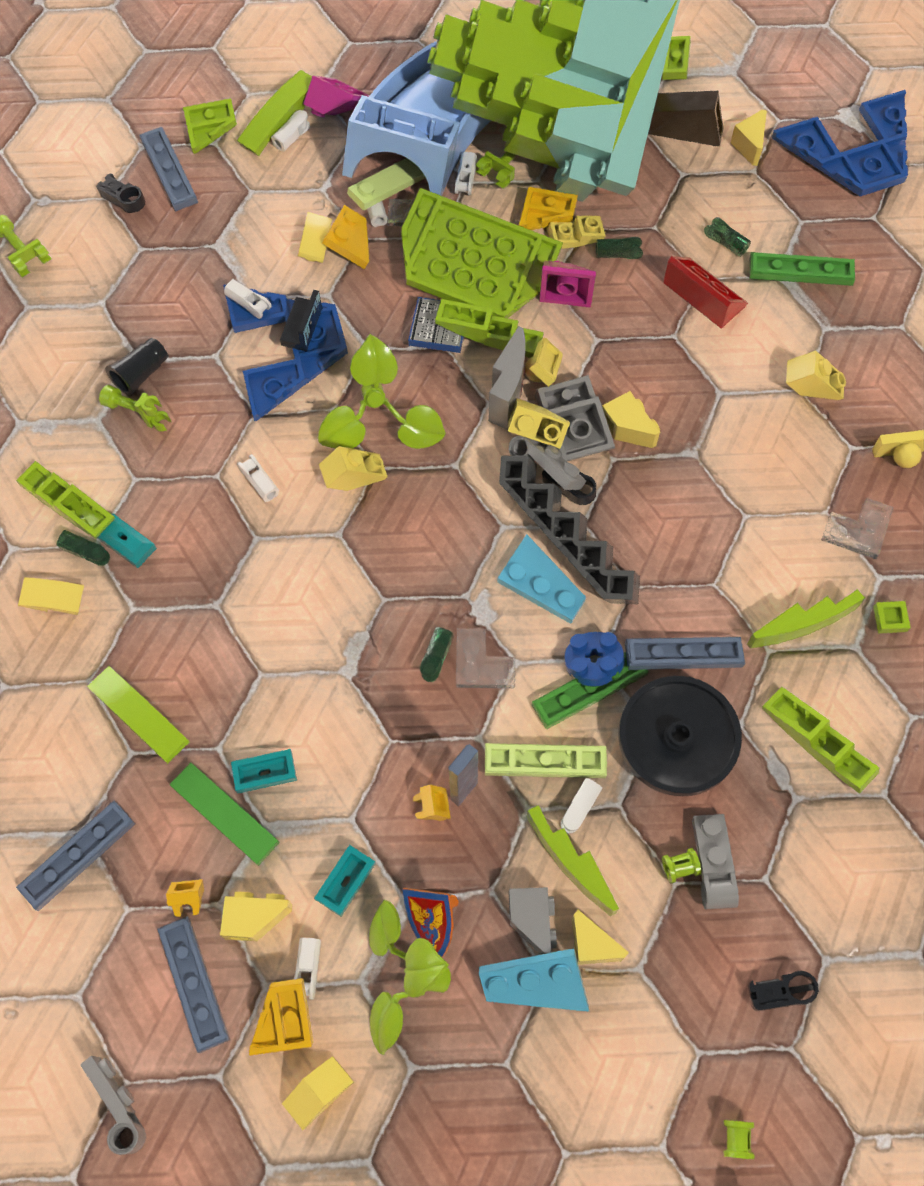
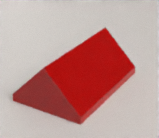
[663,256,748,329]

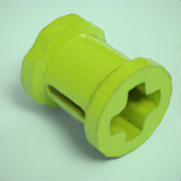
[662,848,702,884]
[724,1120,754,1159]

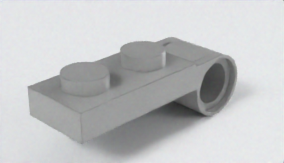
[509,435,586,490]
[692,814,739,910]
[80,1056,146,1155]

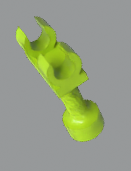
[476,151,516,189]
[0,215,52,277]
[99,385,172,432]

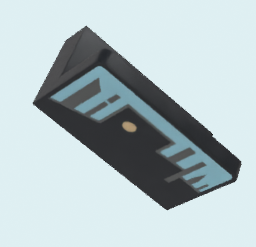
[280,290,322,352]

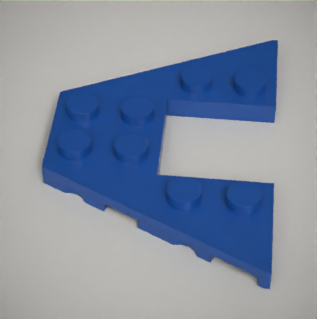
[771,90,908,197]
[223,284,348,421]

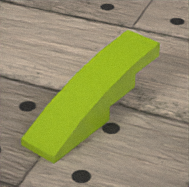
[237,70,312,156]
[435,299,544,358]
[16,461,115,539]
[747,589,865,649]
[87,666,190,764]
[762,687,880,794]
[526,805,619,916]

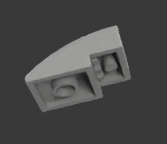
[488,326,525,430]
[535,375,615,461]

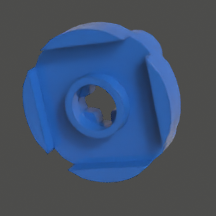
[564,632,624,686]

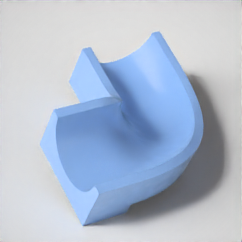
[342,41,491,196]

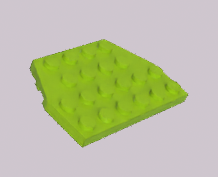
[401,188,563,318]

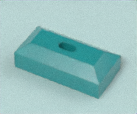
[97,514,157,569]
[231,749,297,794]
[314,845,376,917]

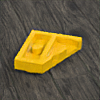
[322,205,369,270]
[249,978,314,1056]

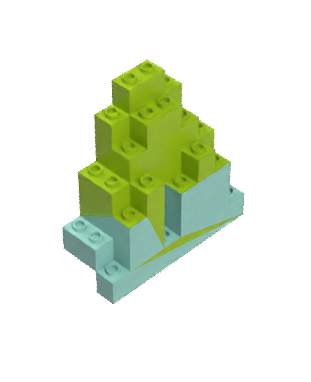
[427,0,680,202]

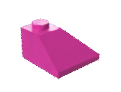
[304,75,370,118]
[540,260,596,307]

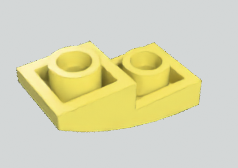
[298,212,332,263]
[547,216,606,249]
[18,577,84,615]

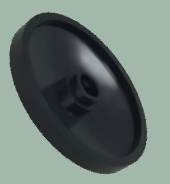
[618,676,742,796]

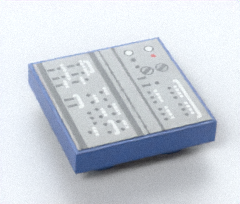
[408,297,464,353]

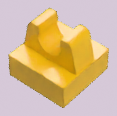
[413,785,451,821]
[166,879,204,917]

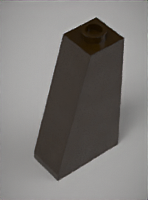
[648,90,724,146]

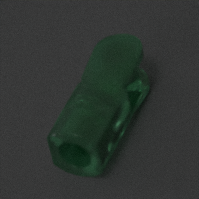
[704,217,751,257]
[596,237,643,259]
[56,530,110,566]
[420,627,454,682]

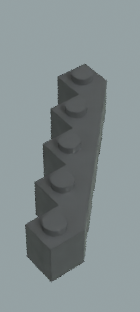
[499,456,640,604]

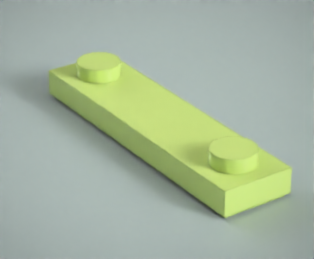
[347,158,426,210]
[485,743,607,778]

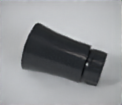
[105,338,169,396]

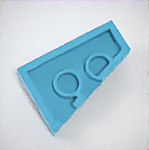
[497,534,586,624]
[479,948,589,1012]

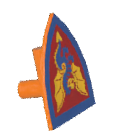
[402,888,459,957]

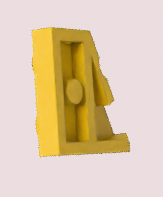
[519,187,578,230]

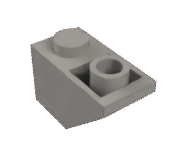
[509,887,557,955]

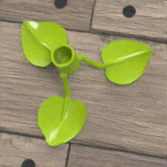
[318,335,446,449]
[369,900,451,1055]

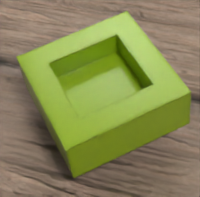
[873,601,911,634]

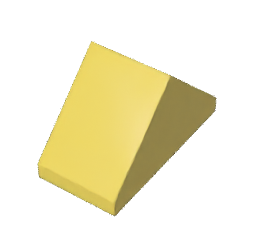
[730,110,767,166]
[572,910,629,965]
[282,1056,354,1130]

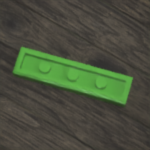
[750,252,855,286]
[532,652,649,730]
[169,763,280,866]

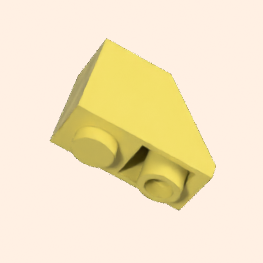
[786,351,846,400]
[602,391,660,448]
[508,398,570,449]
[319,446,388,491]
[220,892,293,942]

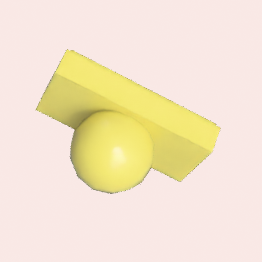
[524,337,563,387]
[872,430,924,469]

